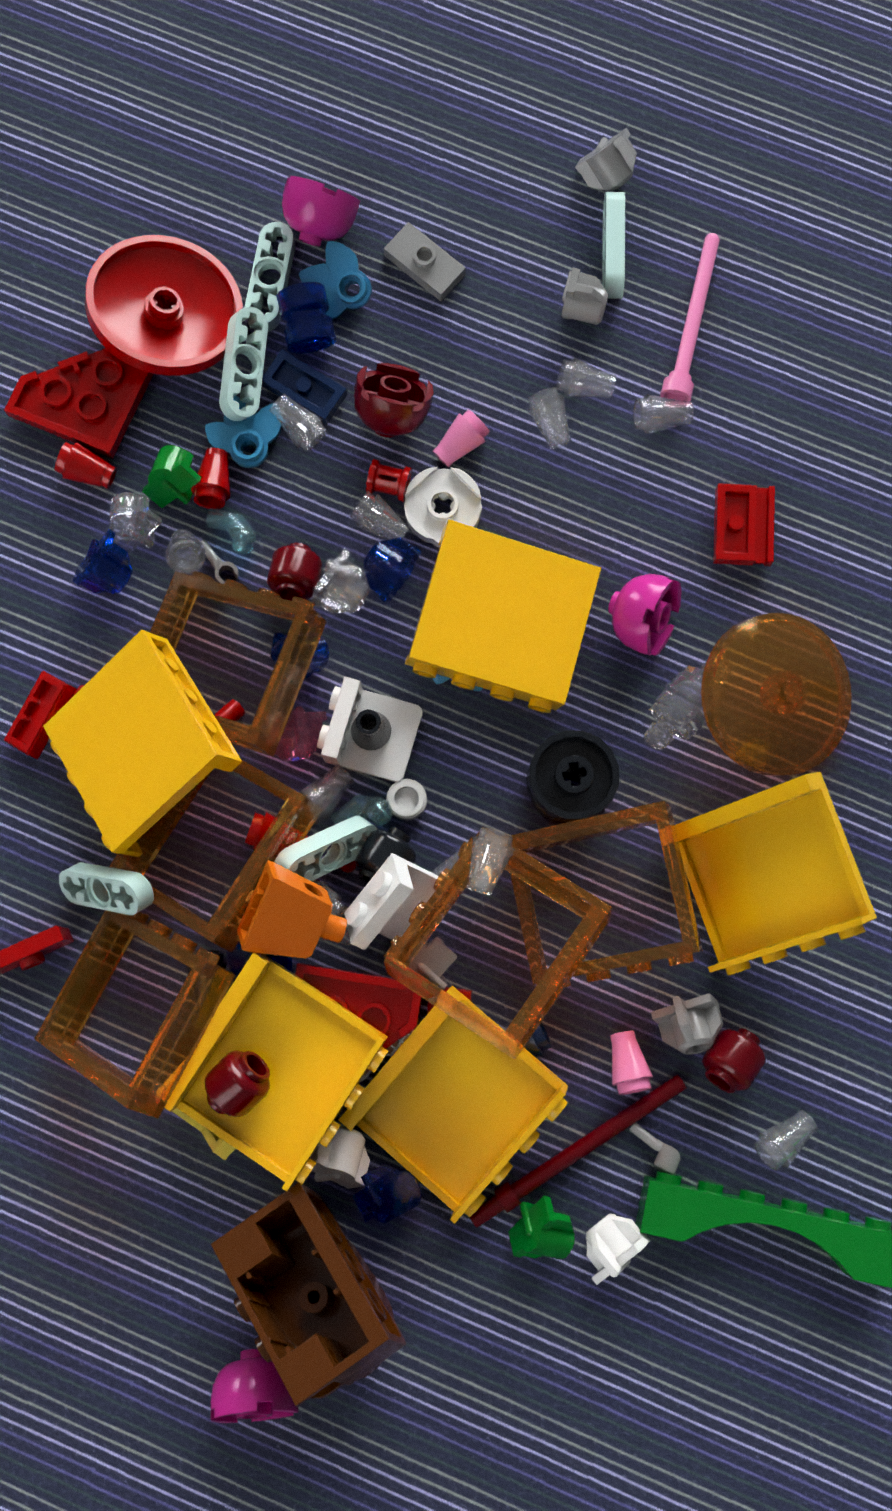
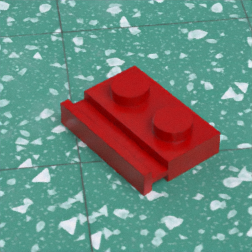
[713,483,775,566]

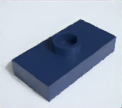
[262,349,347,425]

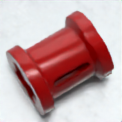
[366,459,412,502]

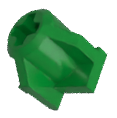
[142,445,201,508]
[508,1195,575,1260]

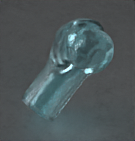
[206,508,256,554]
[330,795,392,826]

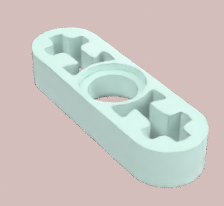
[602,192,625,299]
[245,222,295,332]
[219,306,268,421]
[274,816,378,881]
[59,862,154,915]

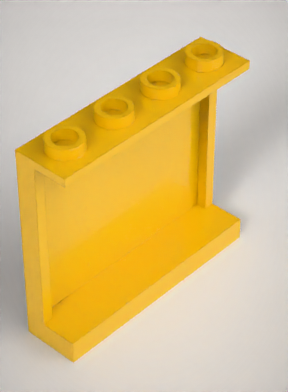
[404,519,601,713]
[43,629,242,857]
[658,772,877,976]
[156,953,389,1192]
[339,985,568,1224]

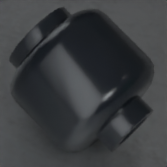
[356,827,416,882]

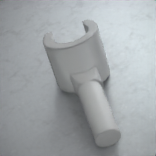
[198,540,238,588]
[629,1123,681,1173]

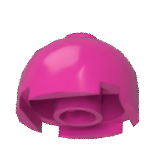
[282,176,360,247]
[608,574,682,656]
[211,1349,298,1423]

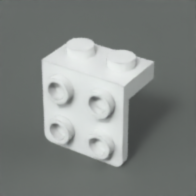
[317,677,423,782]
[344,853,457,950]

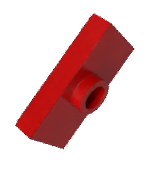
[4,671,76,760]
[0,925,74,975]

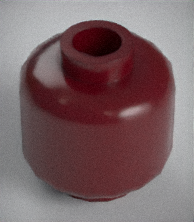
[267,542,322,604]
[702,1028,766,1093]
[205,1050,270,1117]

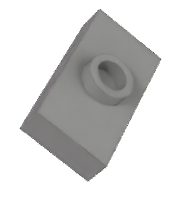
[383,222,466,301]

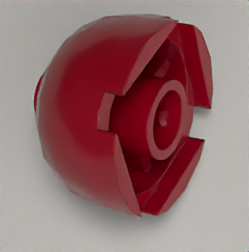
[354,363,434,438]

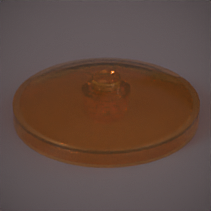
[701,613,852,776]

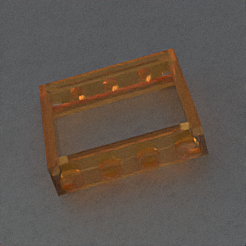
[150,571,327,757]
[109,759,322,953]
[503,801,703,991]
[384,827,612,1060]
[34,910,235,1119]

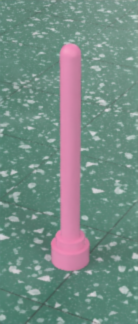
[660,233,720,405]

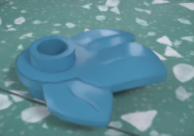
[299,241,372,320]
[205,396,282,468]

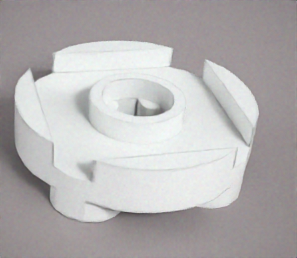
[404,467,482,547]

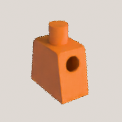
[237,860,347,959]

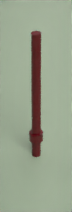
[470,1074,687,1228]

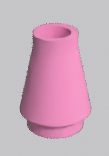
[432,409,490,468]
[610,1030,653,1095]

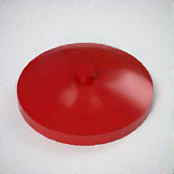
[85,235,243,376]

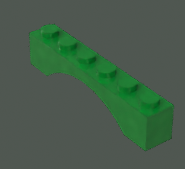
[635,1171,892,1288]

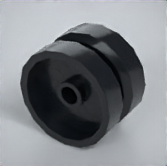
[527,730,619,826]

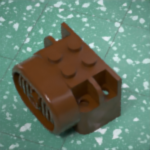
[211,1182,406,1407]

